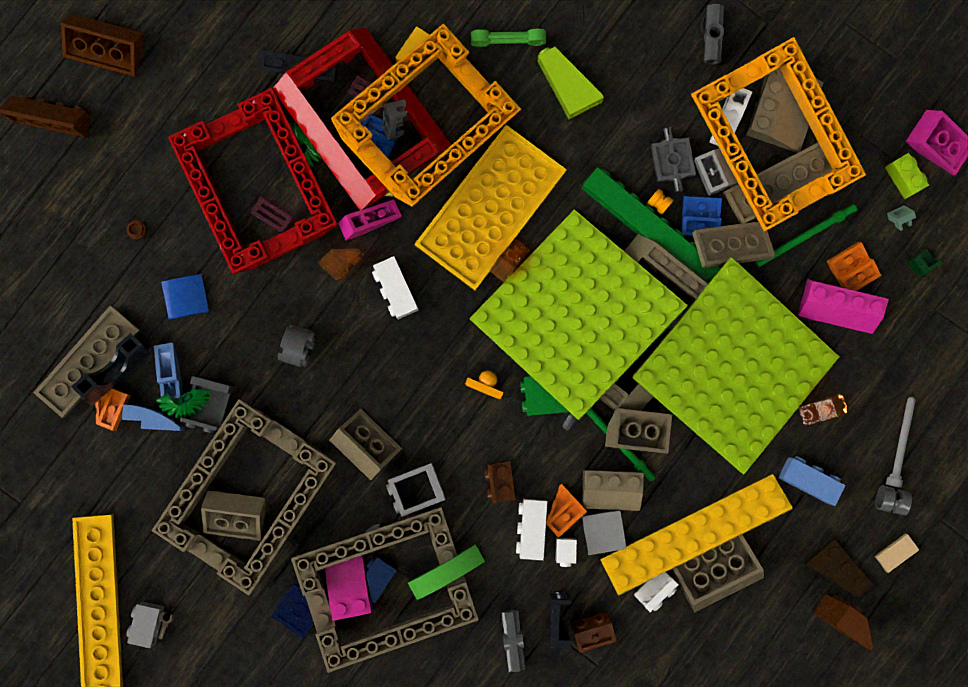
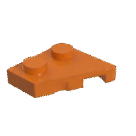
[95,388,131,431]
[546,484,587,538]

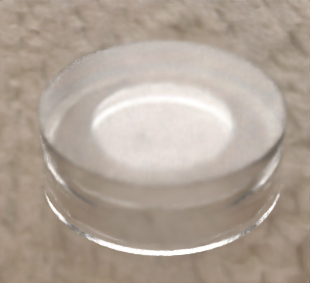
[562,413,577,431]

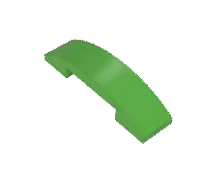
[408,544,485,600]

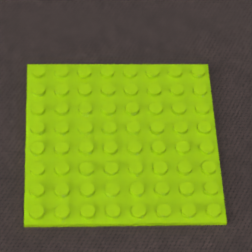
[470,210,688,420]
[632,257,840,474]

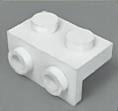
[634,572,678,612]

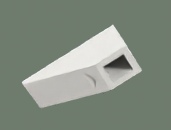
[709,88,752,146]

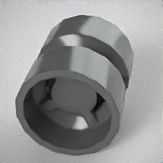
[875,485,912,516]

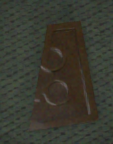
[804,539,873,597]

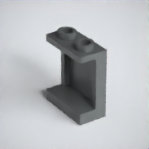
[180,376,233,434]

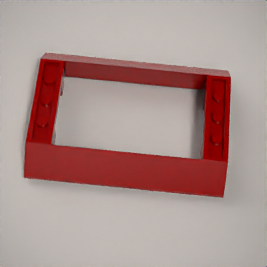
[272,28,451,210]
[168,88,337,274]

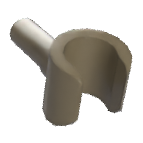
[158,612,174,639]

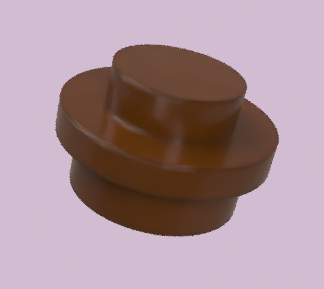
[127,220,146,239]

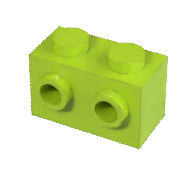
[885,153,929,199]

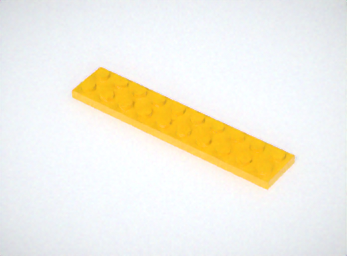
[601,474,792,596]
[72,514,123,687]

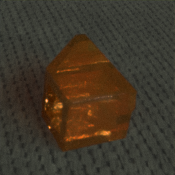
[489,239,530,282]
[318,249,363,281]
[798,393,848,426]

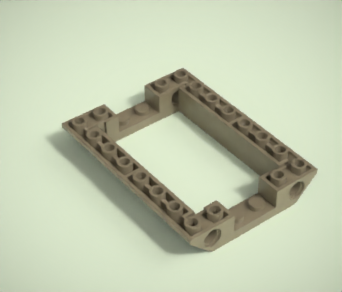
[601,234,708,411]
[152,399,336,595]
[291,507,478,673]

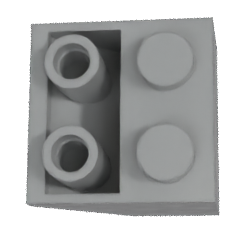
[694,148,738,196]

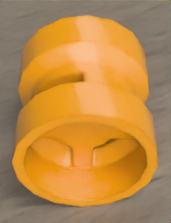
[647,189,674,215]

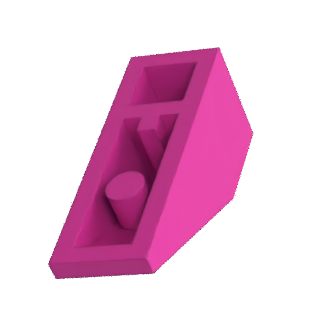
[338,200,402,240]

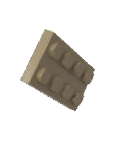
[692,222,775,268]

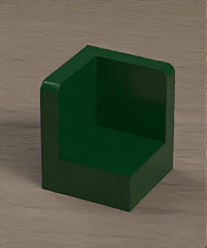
[907,249,943,277]

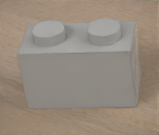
[127,601,165,648]

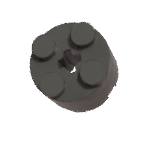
[278,324,316,367]

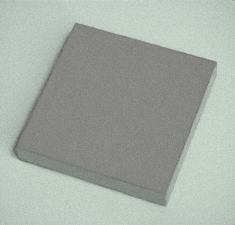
[582,510,626,555]

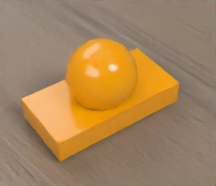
[465,370,503,399]

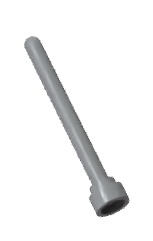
[886,397,915,488]

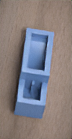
[154,343,184,398]
[122,404,185,431]

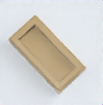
[875,534,919,573]

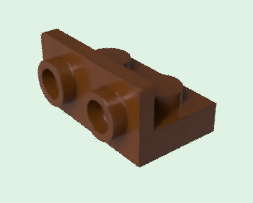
[484,461,515,504]
[571,612,617,653]

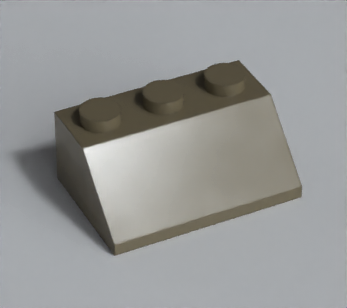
[605,408,672,454]
[329,409,402,480]
[582,470,644,511]
[201,490,266,541]

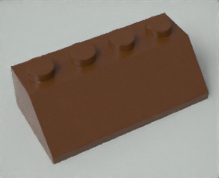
[61,13,144,77]
[0,95,92,138]
[813,594,873,651]

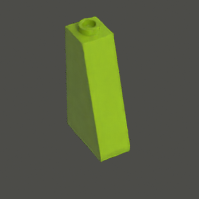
[537,47,604,120]

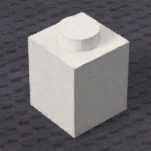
[555,537,577,567]

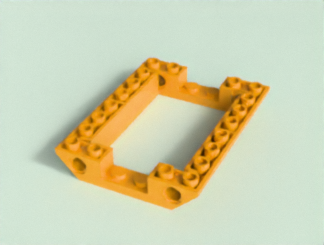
[331,24,521,207]
[691,37,866,231]

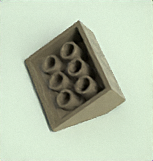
[746,68,823,153]
[672,535,764,613]

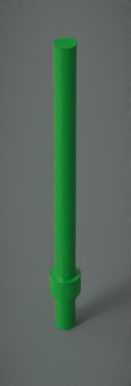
[755,204,857,267]
[587,408,656,482]

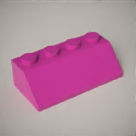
[797,279,889,334]

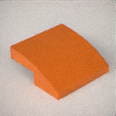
[827,242,881,291]

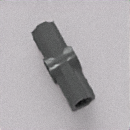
[704,4,724,65]
[501,609,525,672]

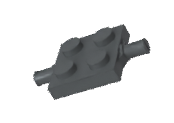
[651,127,696,192]

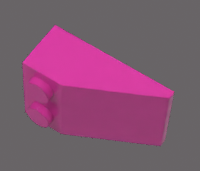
[906,110,968,175]
[325,555,373,621]

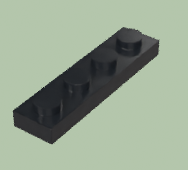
[260,50,337,81]

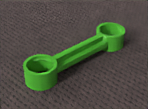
[471,29,546,47]

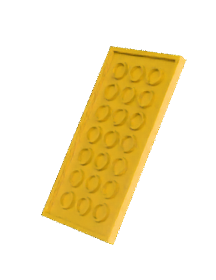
[414,125,567,291]

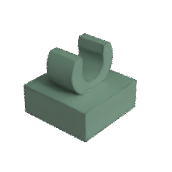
[887,206,916,230]

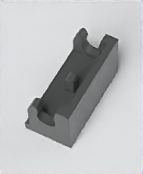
[382,99,408,141]

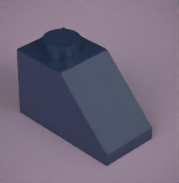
[366,555,398,603]

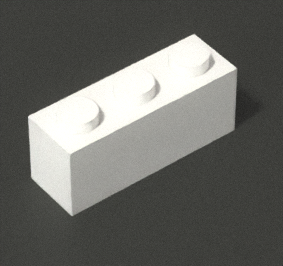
[372,256,418,319]
[516,498,547,560]

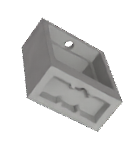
[386,463,446,517]

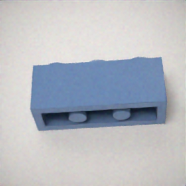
[778,456,846,506]

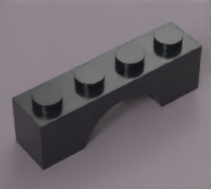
[71,333,150,407]

